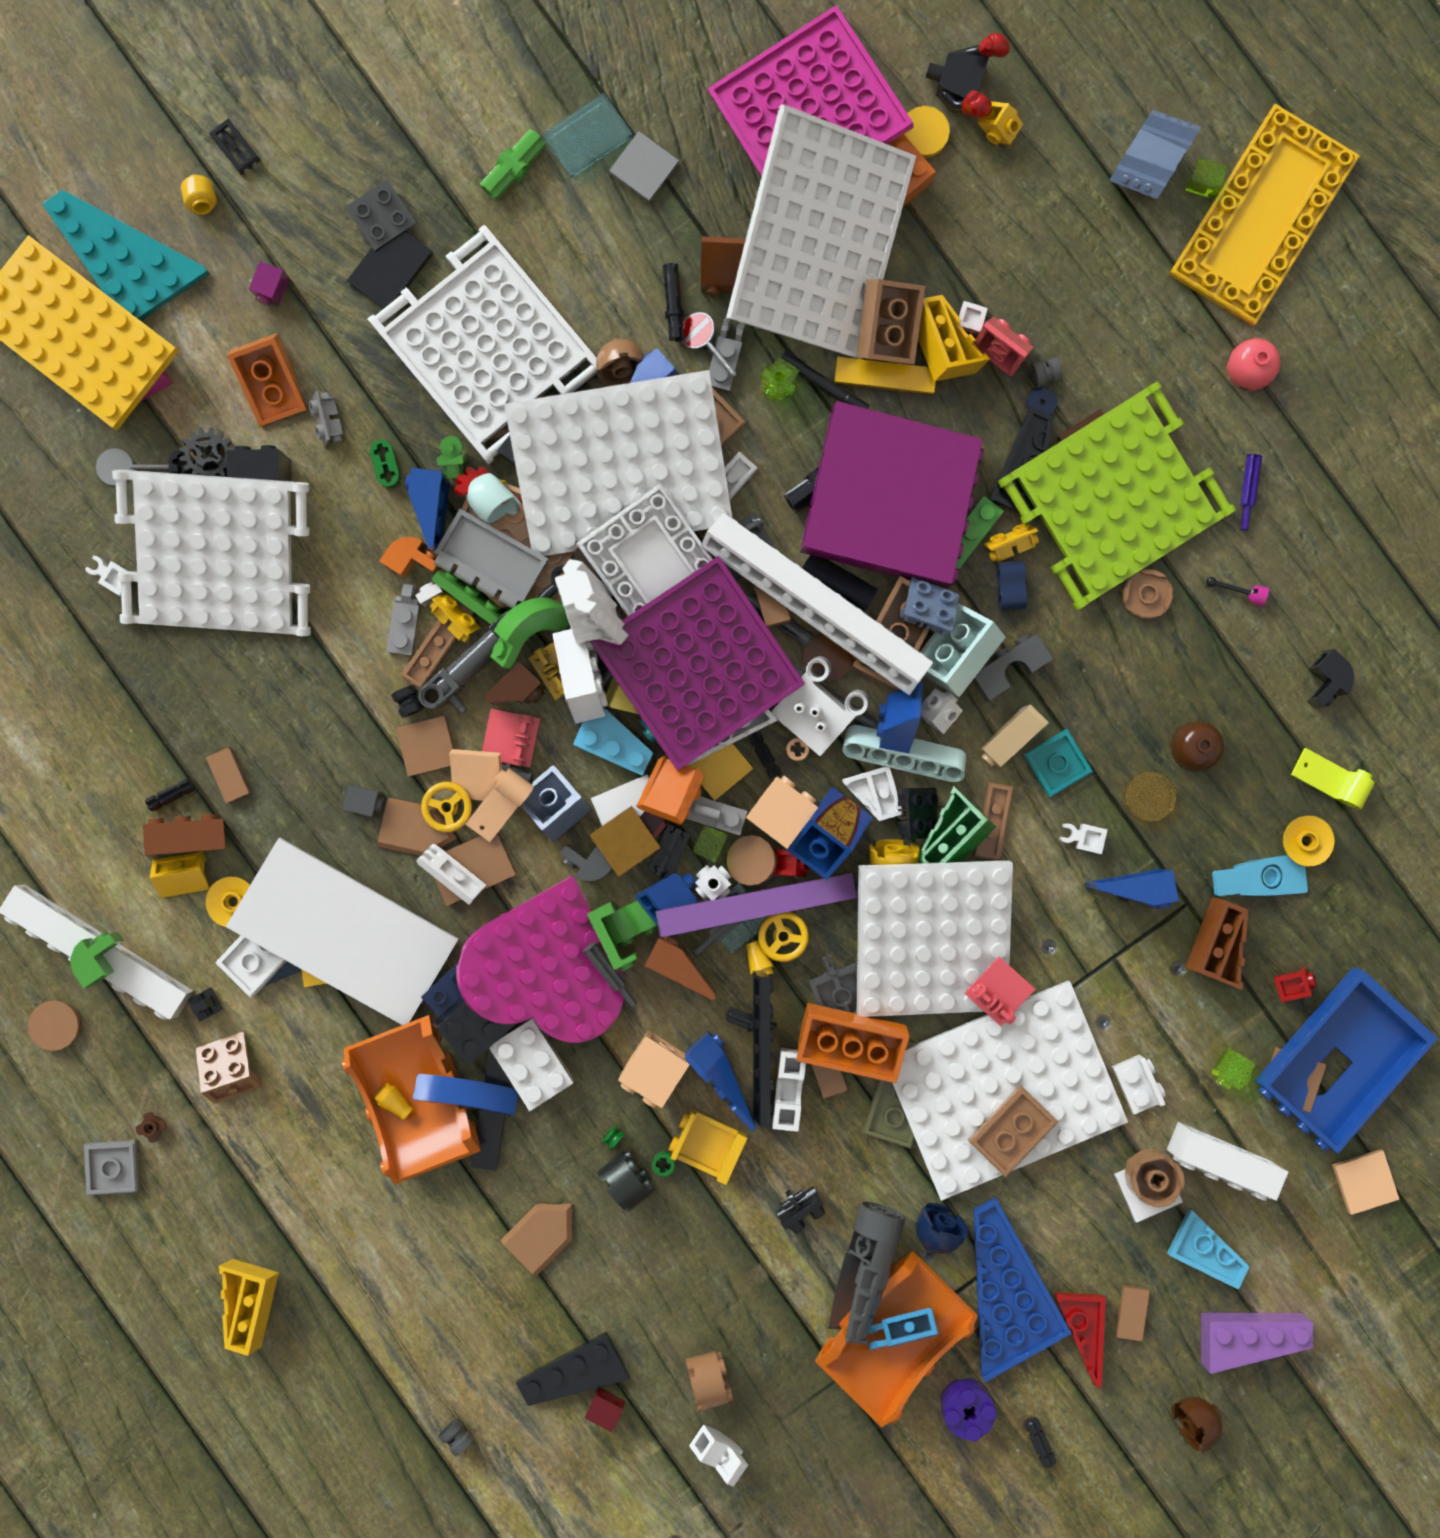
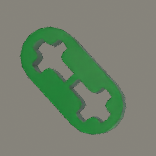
[370,440,401,489]

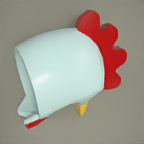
[454,467,523,524]

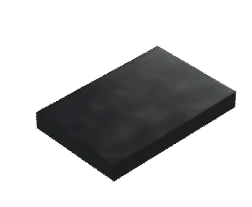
[347,231,433,309]

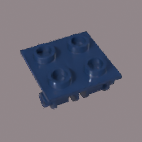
[421,962,461,1016]

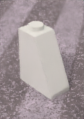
[591,775,649,826]

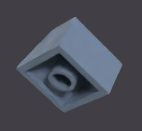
[521,765,592,842]

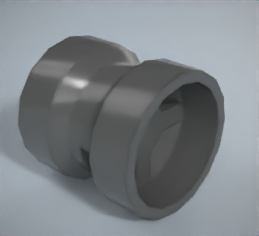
[1030,357,1063,388]
[438,1418,474,1457]

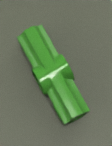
[480,129,547,201]

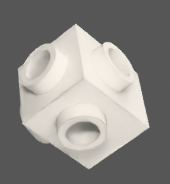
[921,688,963,734]
[695,865,731,900]

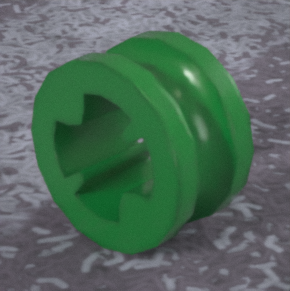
[601,1125,625,1151]
[652,1151,675,1177]

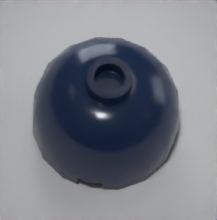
[916,1203,969,1254]

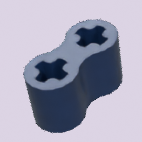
[996,561,1027,610]

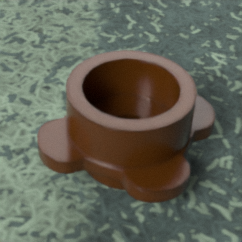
[136,1112,167,1143]

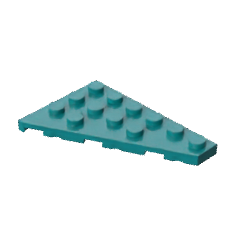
[42,190,210,321]

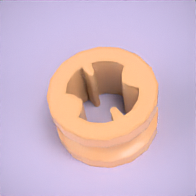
[786,738,809,761]

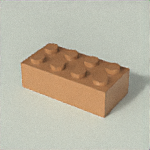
[850,576,930,692]

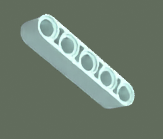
[843,725,966,782]

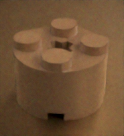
[1125,1149,1184,1207]
[685,1351,733,1412]

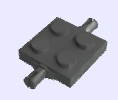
[808,955,857,1014]

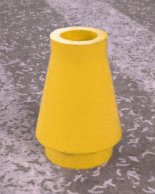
[745,941,774,975]
[374,1083,413,1120]

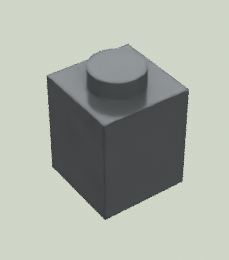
[342,785,385,817]

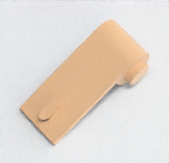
[465,768,534,842]

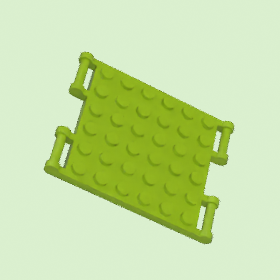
[997,381,1236,611]

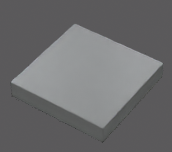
[609,131,679,203]
[84,1140,140,1196]

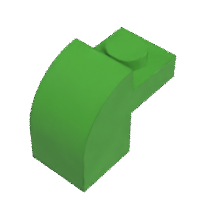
[71,931,124,989]

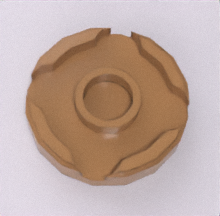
[1122,569,1173,619]
[726,835,777,886]
[28,1000,81,1051]

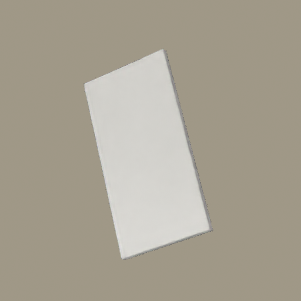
[576,484,713,616]
[226,837,459,1025]

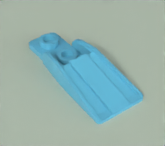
[1212,855,1308,896]

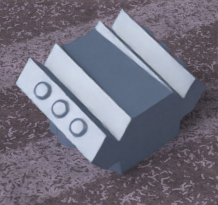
[1109,109,1201,199]

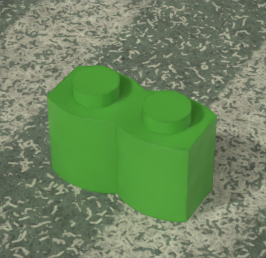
[603,901,659,947]

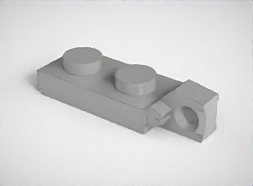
[386,584,420,656]

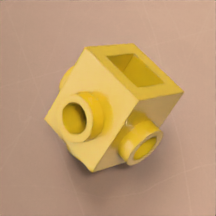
[978,102,1023,145]

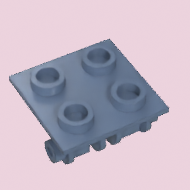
[900,577,959,635]

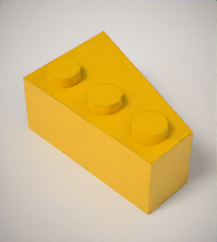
[918,295,990,382]
[219,1259,279,1356]

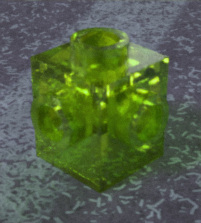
[760,356,800,402]

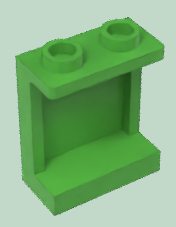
[587,901,639,971]

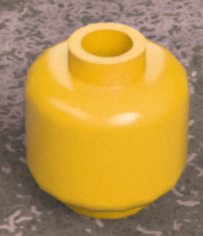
[180,175,217,215]

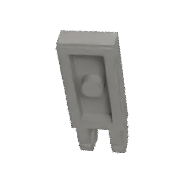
[709,318,745,393]

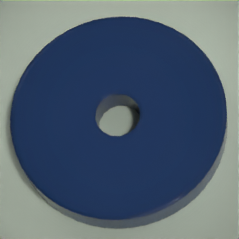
[1026,387,1057,415]

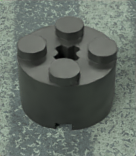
[597,1149,656,1212]

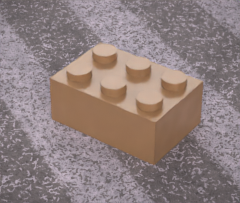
[856,279,925,364]

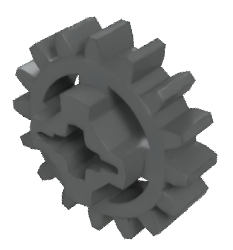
[179,427,235,477]

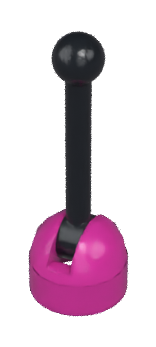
[1206,577,1269,607]

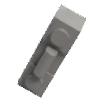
[687,797,747,835]

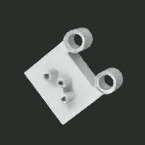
[771,656,870,756]

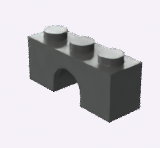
[972,633,1053,702]

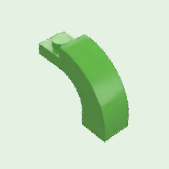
[490,597,569,670]

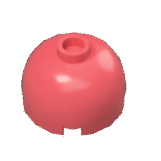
[1227,338,1281,391]

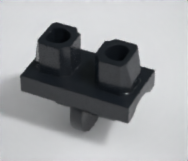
[776,1186,825,1234]

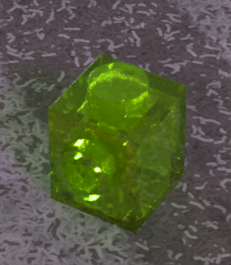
[1211,1047,1256,1090]

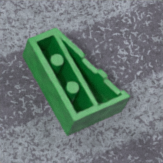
[919,787,997,863]

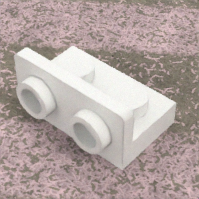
[1111,1055,1166,1115]

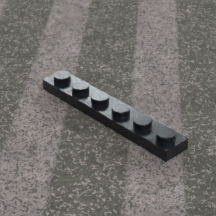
[753,970,774,1127]

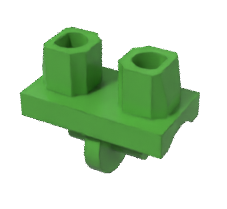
[437,436,469,479]

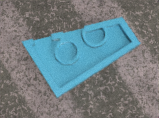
[1167,1208,1250,1290]

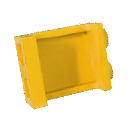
[668,1108,747,1185]

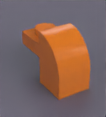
[379,537,441,578]

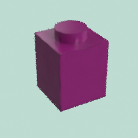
[249,261,289,306]

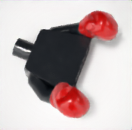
[925,33,1010,119]

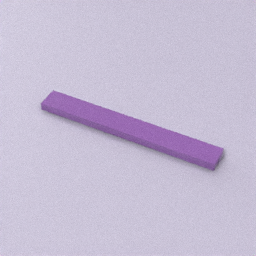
[656,873,857,937]

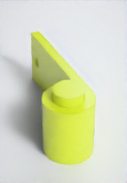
[1291,748,1375,810]

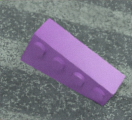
[1201,1313,1313,1374]

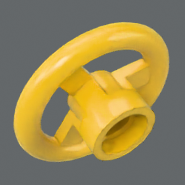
[421,782,472,832]
[758,912,809,962]

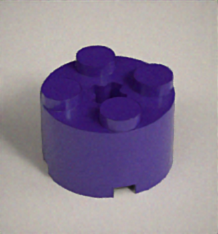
[941,1378,996,1442]

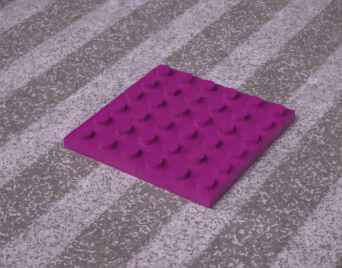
[590,556,805,771]

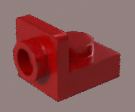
[773,850,809,877]
[1274,966,1317,1002]

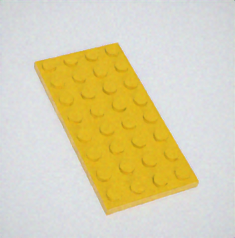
[0,235,179,431]

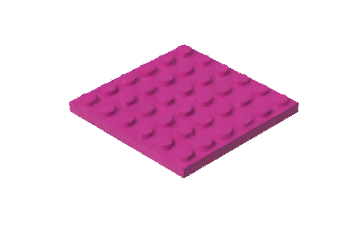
[707,5,914,178]

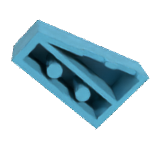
[573,708,654,776]

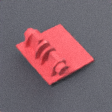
[482,708,540,768]
[964,956,1036,1026]

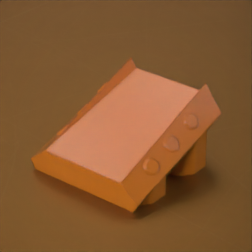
[636,755,704,825]

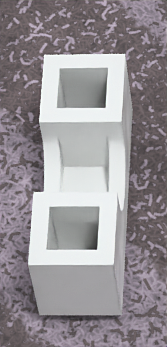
[772,1047,806,1132]

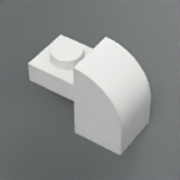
[689,1424,748,1487]

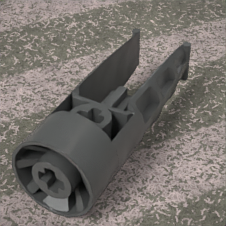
[826,1201,906,1345]

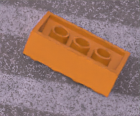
[796,1003,910,1083]

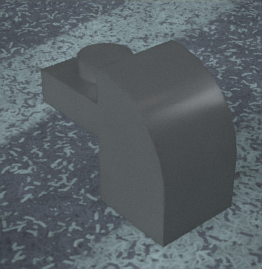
[560,845,612,881]

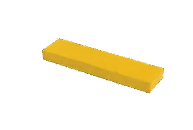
[834,356,935,395]

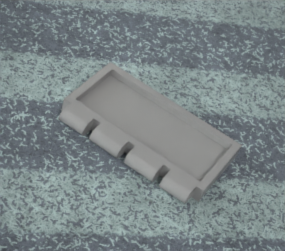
[434,509,549,609]

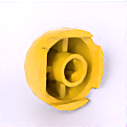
[869,839,920,865]

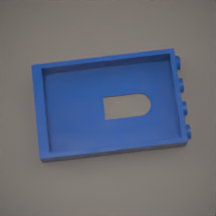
[1254,968,1438,1154]

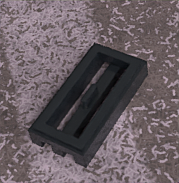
[209,118,261,176]

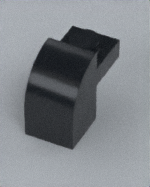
[1307,649,1354,708]

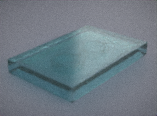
[542,93,633,178]

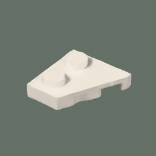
[842,767,904,821]

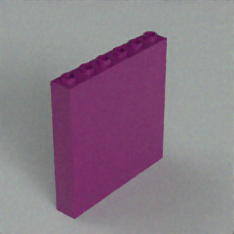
[800,401,984,589]

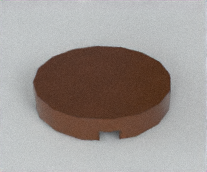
[802,633,853,683]

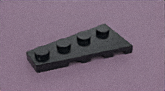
[989,406,1054,520]
[516,1332,630,1406]

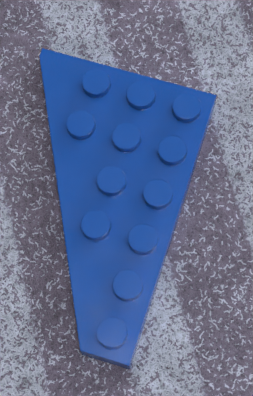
[973,1197,1072,1382]

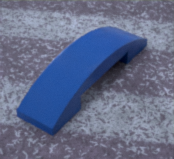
[413,1074,518,1116]

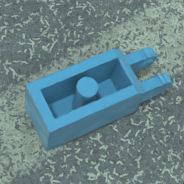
[868,1307,940,1350]

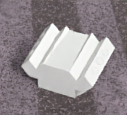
[555,559,628,645]

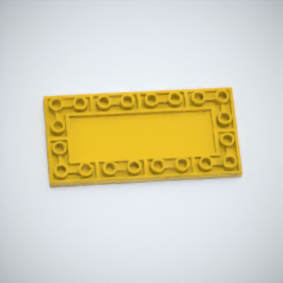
[1168,104,1360,327]

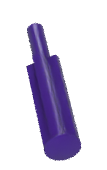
[1240,454,1263,531]

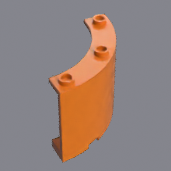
[342,1015,481,1184]
[815,1251,978,1428]

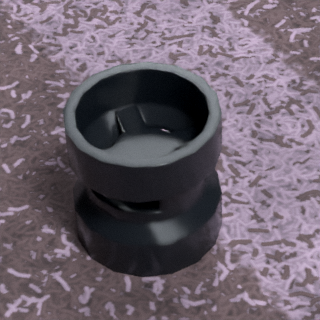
[391,685,425,718]

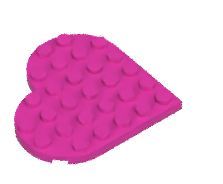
[456,876,624,1043]

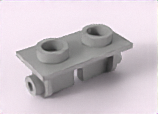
[309,391,344,448]

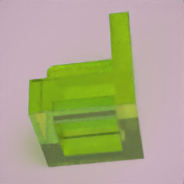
[1185,157,1228,198]
[693,825,728,863]

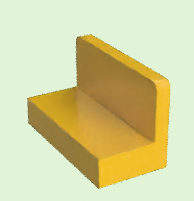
[150,851,210,898]

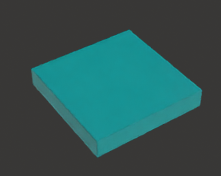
[1023,729,1093,798]

